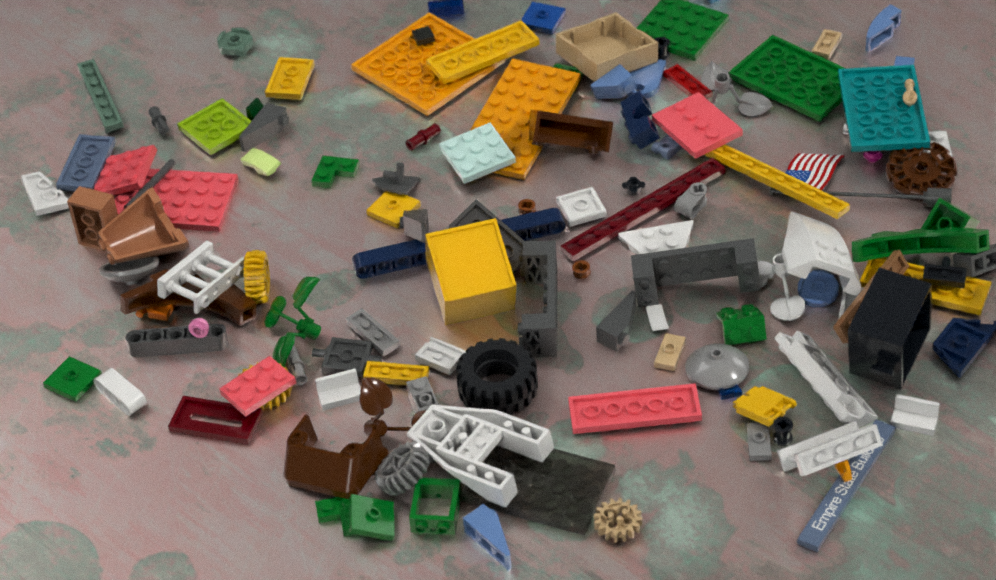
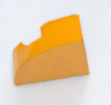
[835,459,852,482]

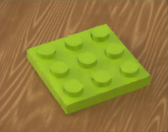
[177,98,251,155]

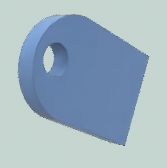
[627,60,666,99]

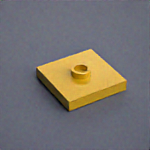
[366,191,421,229]

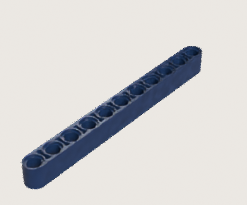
[352,208,566,279]

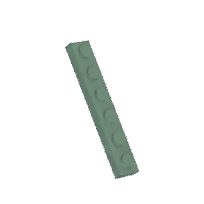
[77,59,124,133]

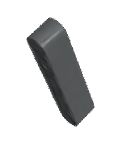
[125,323,229,357]

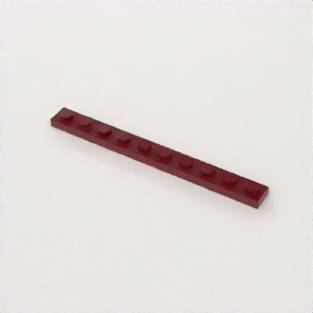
[560,158,725,262]

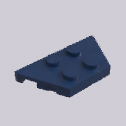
[932,318,996,378]

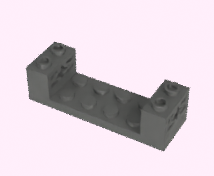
[631,238,761,307]
[518,240,557,358]

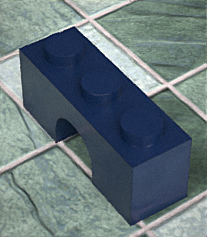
[621,91,660,149]

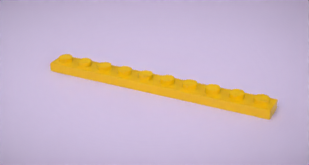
[704,144,850,219]

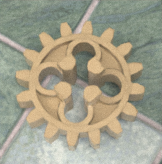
[593,498,642,543]

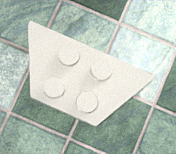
[618,220,693,254]

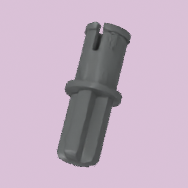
[148,106,169,136]

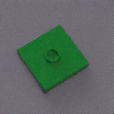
[43,356,102,402]
[349,494,395,541]

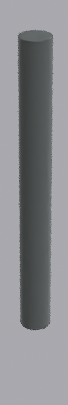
[124,159,176,209]

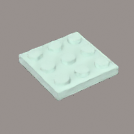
[439,123,516,184]

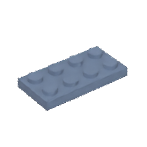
[56,134,116,191]

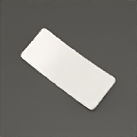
[646,304,669,331]

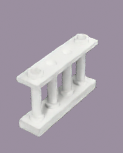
[157,241,244,314]
[777,421,883,476]

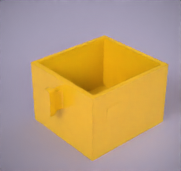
[425,218,516,326]

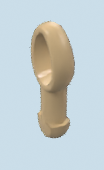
[902,79,917,106]

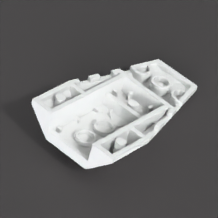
[782,211,862,296]

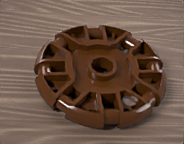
[886,142,958,200]

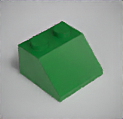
[921,198,980,230]

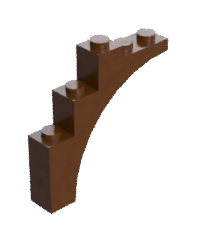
[120,269,256,326]

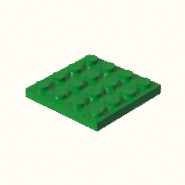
[637,0,729,61]

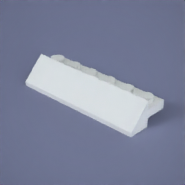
[774,331,878,428]

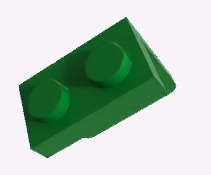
[716,304,767,345]

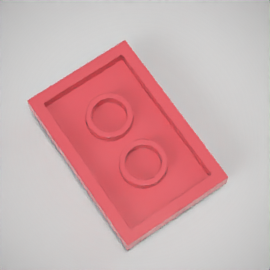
[219,356,296,416]

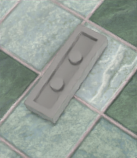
[346,309,400,356]

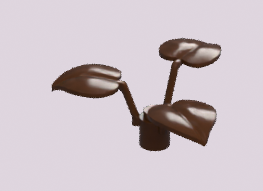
[360,377,426,476]

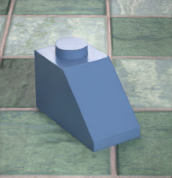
[590,64,637,99]

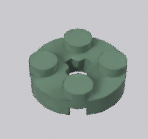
[217,27,254,57]

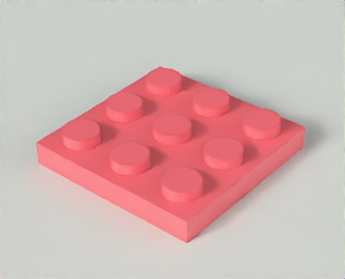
[94,144,157,196]

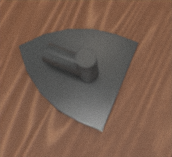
[372,163,420,195]

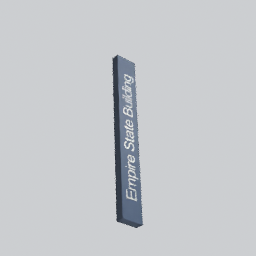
[797,419,896,552]

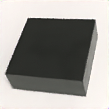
[412,26,435,46]

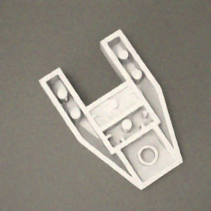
[407,405,554,508]

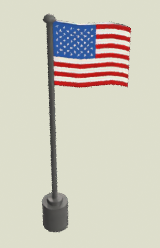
[770,153,952,208]

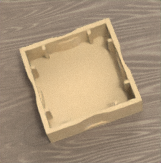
[556,13,658,82]

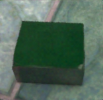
[246,98,263,121]

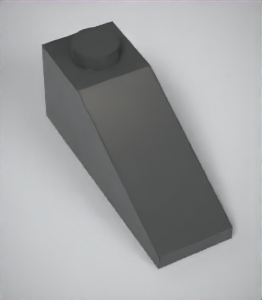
[239,103,289,152]
[400,209,429,242]
[953,244,996,277]
[596,290,636,352]

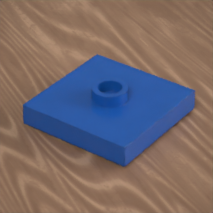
[521,1,566,34]

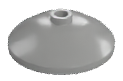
[99,257,159,285]
[685,343,749,390]

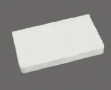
[315,369,361,411]
[890,394,940,436]

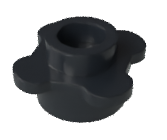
[622,177,645,196]

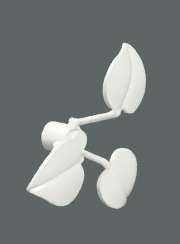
[757,253,832,321]

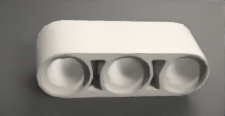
[93,368,147,416]

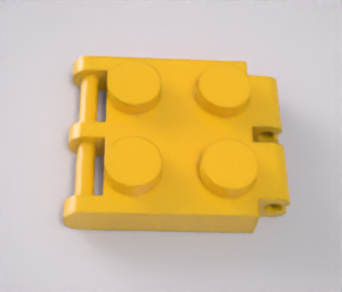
[733,386,797,427]

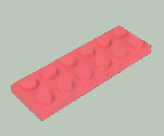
[568,383,702,434]

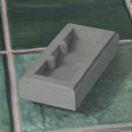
[747,423,772,461]

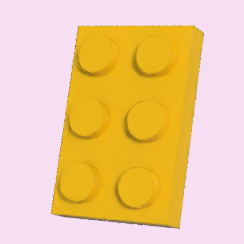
[265,57,315,100]

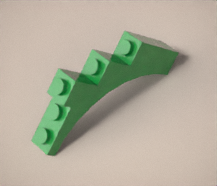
[852,227,990,262]

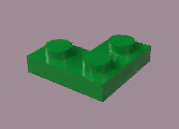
[311,155,360,188]
[315,494,359,536]

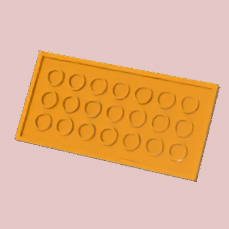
[470,58,581,180]

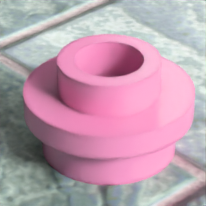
[188,318,209,338]

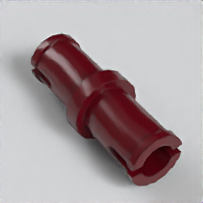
[405,123,441,151]

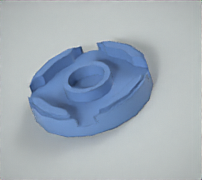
[798,270,839,308]

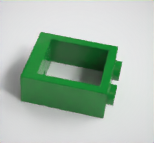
[409,478,462,535]

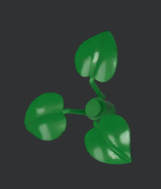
[264,276,321,367]

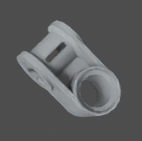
[674,182,707,219]

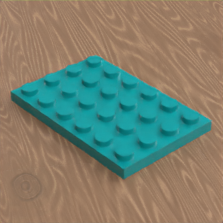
[838,65,930,152]

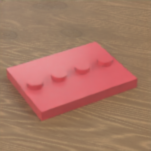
[652,92,743,159]

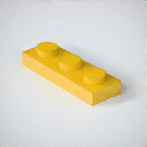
[363,361,429,386]

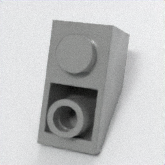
[406,376,439,414]

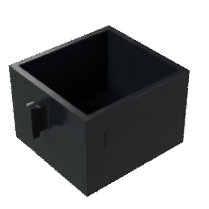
[848,268,932,390]

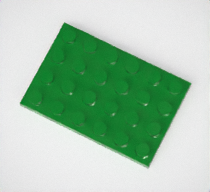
[728,35,846,121]

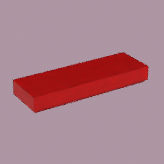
[663,64,712,99]

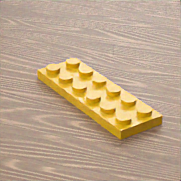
[426,20,540,84]
[860,257,992,316]

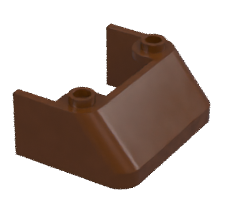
[529,109,613,155]
[283,414,386,499]

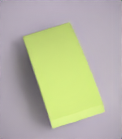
[240,148,281,176]

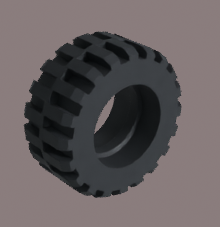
[456,338,538,415]

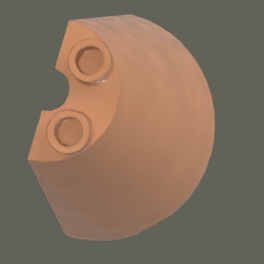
[97,187,189,265]

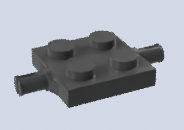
[312,337,382,377]

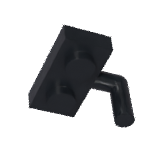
[923,256,967,288]

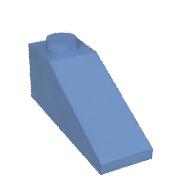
[463,504,512,571]

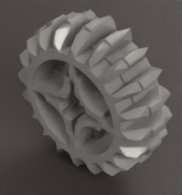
[375,442,430,496]

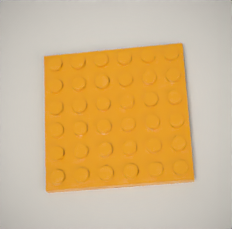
[351,12,506,116]

